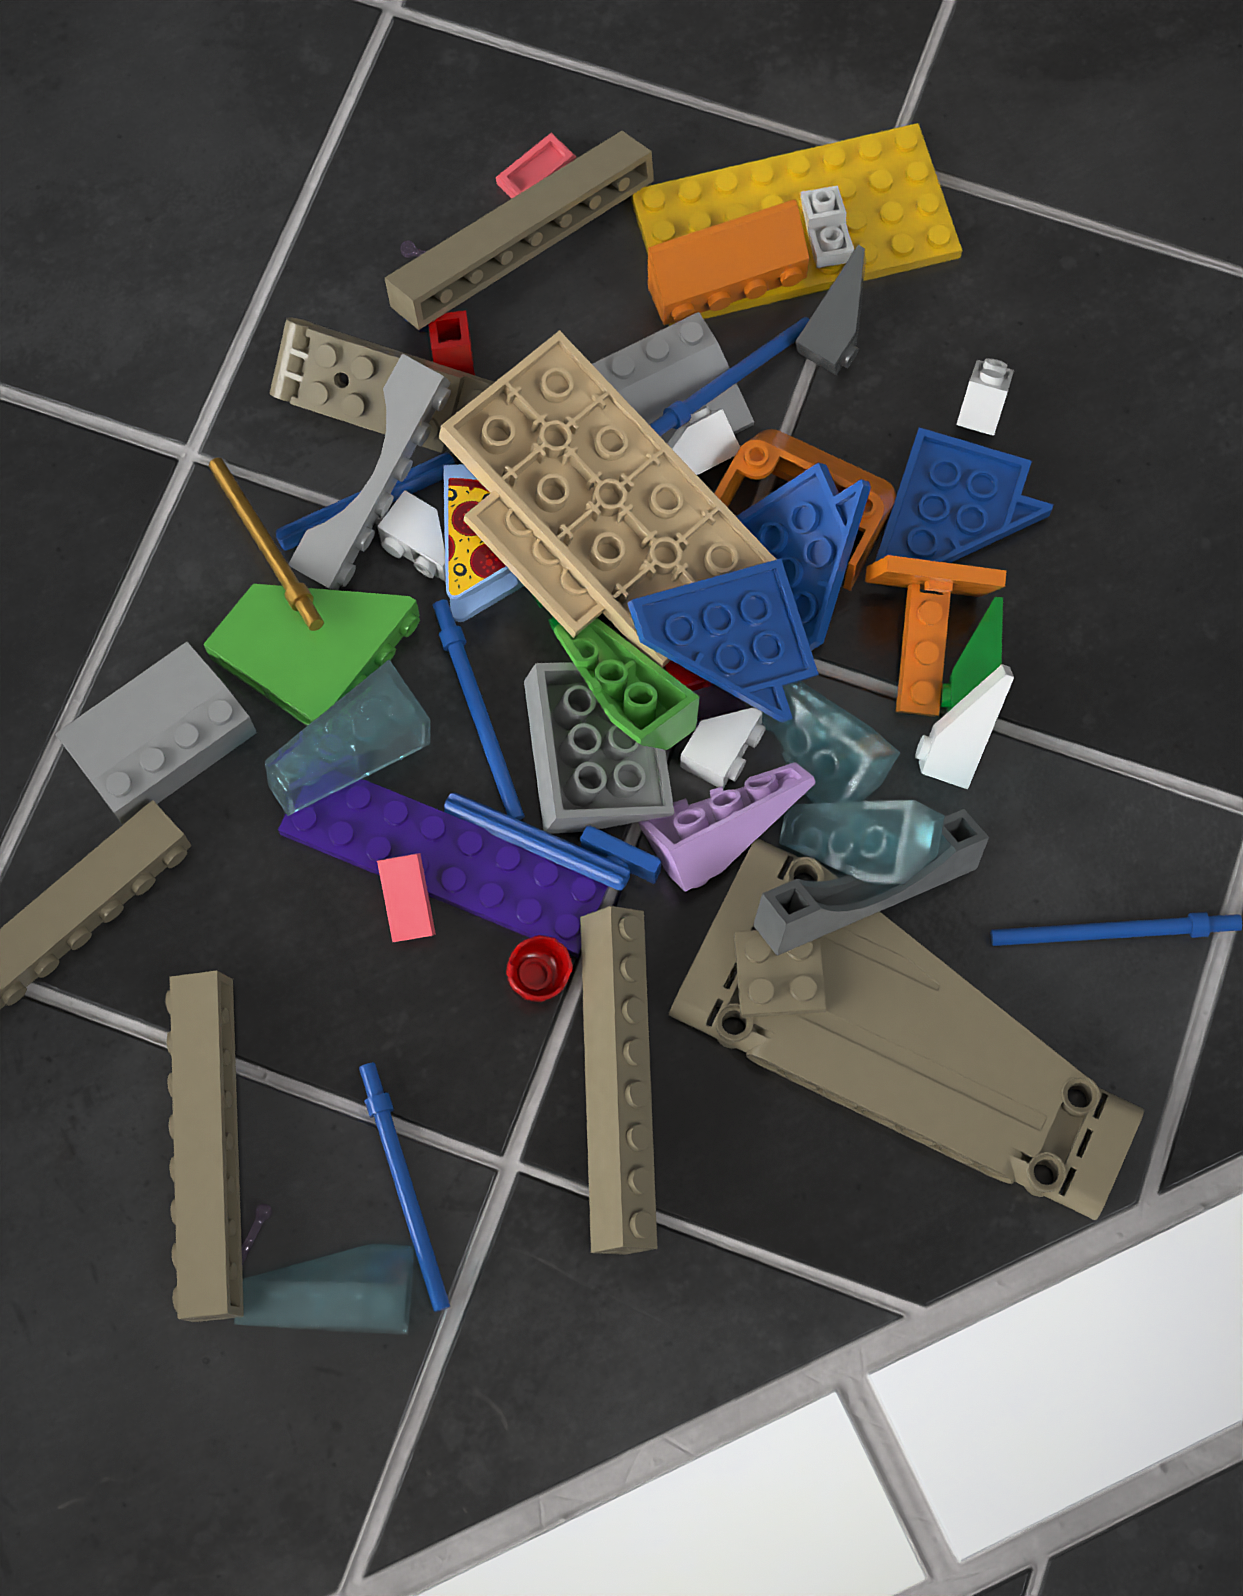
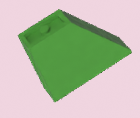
[203,584,420,737]

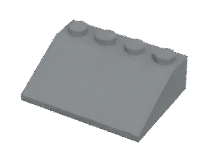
[592,312,754,443]
[55,642,257,825]
[524,662,674,834]

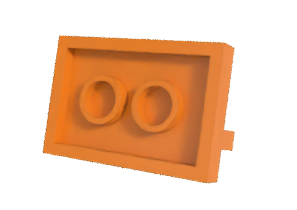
[865,555,1006,717]

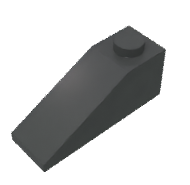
[796,245,866,376]

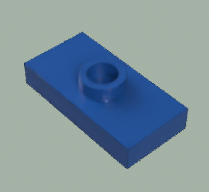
[580,826,661,884]

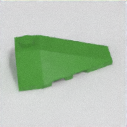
[554,618,699,750]

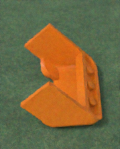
[714,429,896,591]

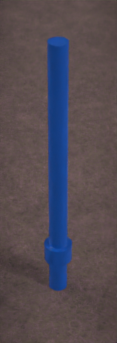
[649,317,810,436]
[433,600,525,820]
[991,912,1242,946]
[359,1062,451,1312]

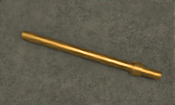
[209,457,324,631]

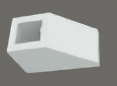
[956,359,1014,436]
[377,490,446,582]
[680,707,766,788]

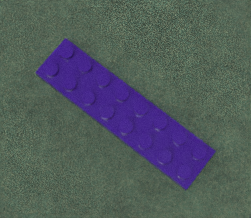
[278,759,610,958]

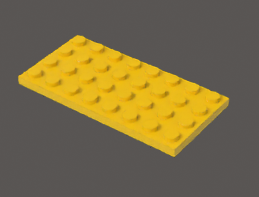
[631,123,962,326]

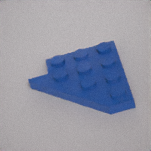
[875,427,1053,563]
[736,462,871,651]
[627,558,819,723]

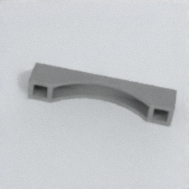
[288,353,451,590]

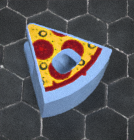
[444,464,524,622]

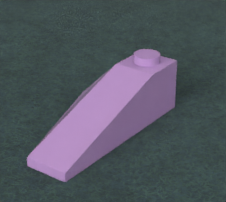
[638,762,816,892]

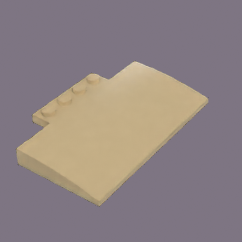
[439,330,777,668]

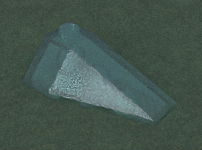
[762,681,900,822]
[779,800,945,885]
[234,1244,414,1334]

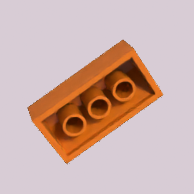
[648,199,809,325]

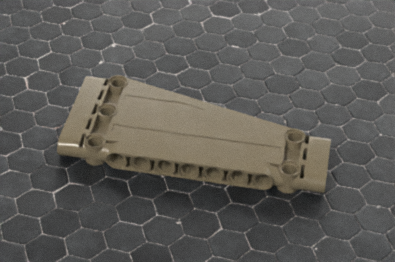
[669,838,1145,1221]

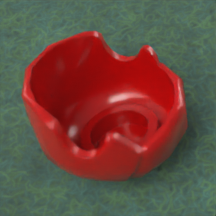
[506,935,573,1002]

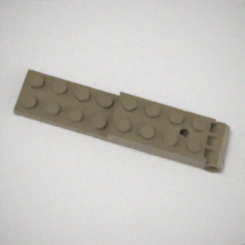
[269,317,495,453]

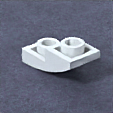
[801,186,854,268]

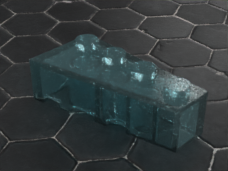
[265,659,430,816]

